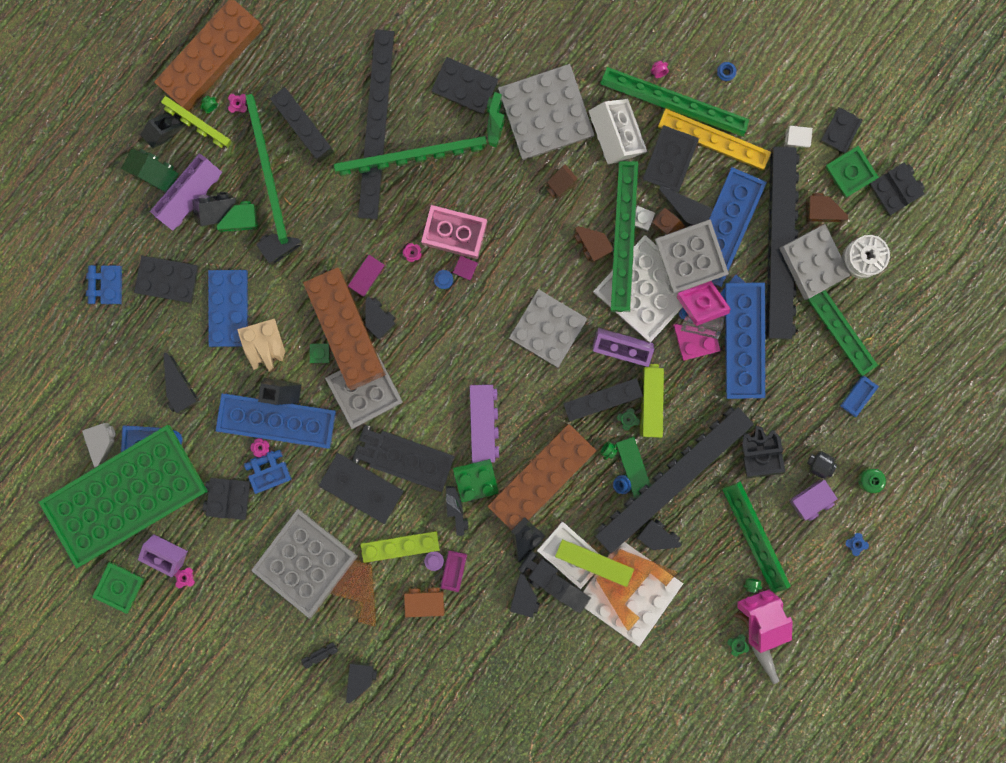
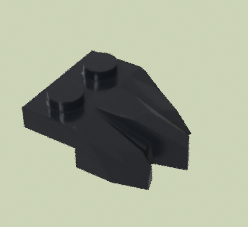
[743,426,786,479]
[446,486,469,536]

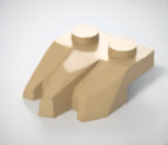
[238,319,285,372]

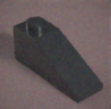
[657,185,713,227]
[163,352,200,414]

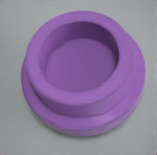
[424,551,444,571]

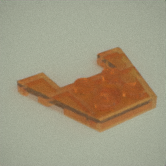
[595,549,677,631]
[316,561,376,626]

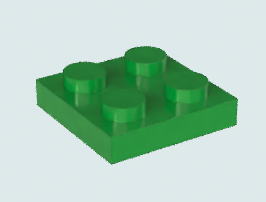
[825,145,879,198]
[453,459,499,503]
[92,562,145,614]

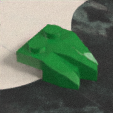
[487,92,504,148]

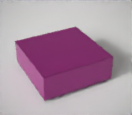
[453,255,478,281]

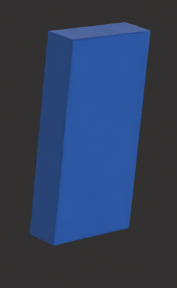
[840,376,879,417]

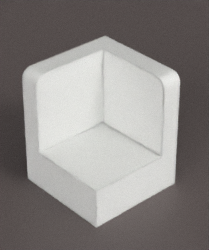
[784,126,813,148]

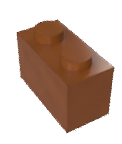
[404,587,445,617]

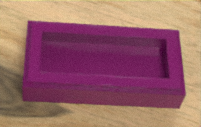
[348,255,385,297]
[440,550,467,592]

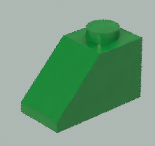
[217,201,258,232]

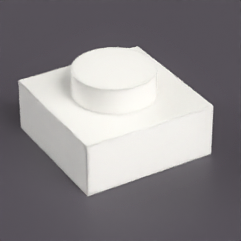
[635,206,655,232]

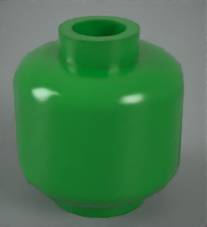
[858,468,886,493]

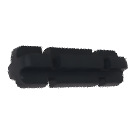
[301,642,338,669]

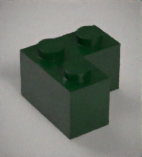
[121,149,179,193]

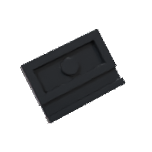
[820,107,863,154]

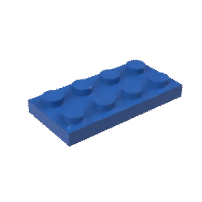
[208,270,248,347]

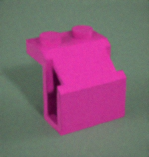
[737,589,793,653]

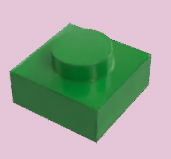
[310,344,330,363]

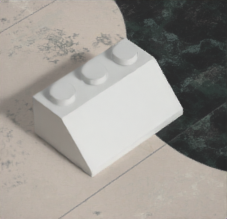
[589,99,647,164]

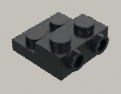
[868,162,925,216]
[203,477,251,520]

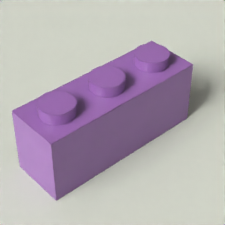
[593,328,654,367]

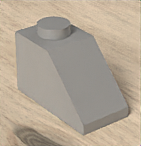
[82,423,116,467]

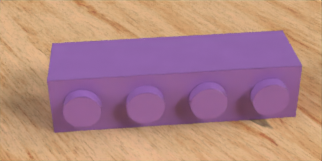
[150,153,222,230]
[470,385,499,463]

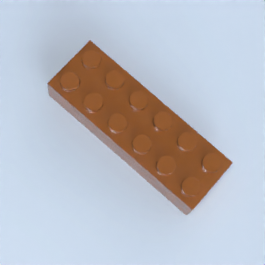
[154,0,263,111]
[303,267,386,390]
[487,424,596,530]

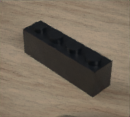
[270,87,334,163]
[563,378,643,422]

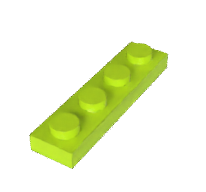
[161,96,232,148]
[361,531,440,563]

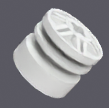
[842,235,890,279]

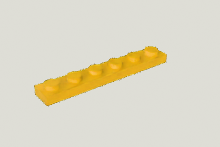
[658,109,771,171]

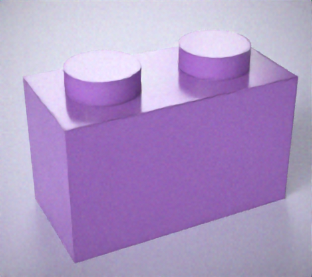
[789,479,837,521]
[138,534,187,577]

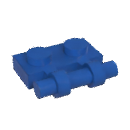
[86,265,122,304]
[244,449,292,494]

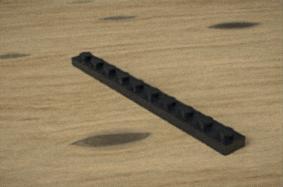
[358,29,395,220]

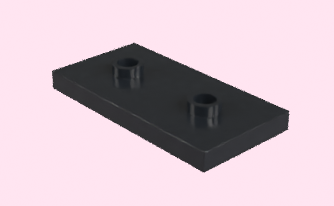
[319,453,404,524]

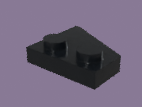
[511,517,546,563]

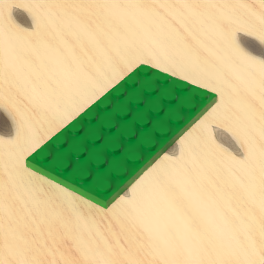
[39,425,208,569]

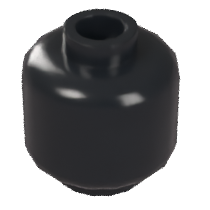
[807,451,837,479]

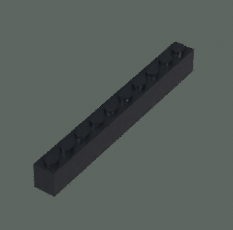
[766,147,800,340]
[594,407,754,554]

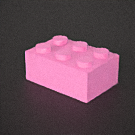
[421,205,487,259]

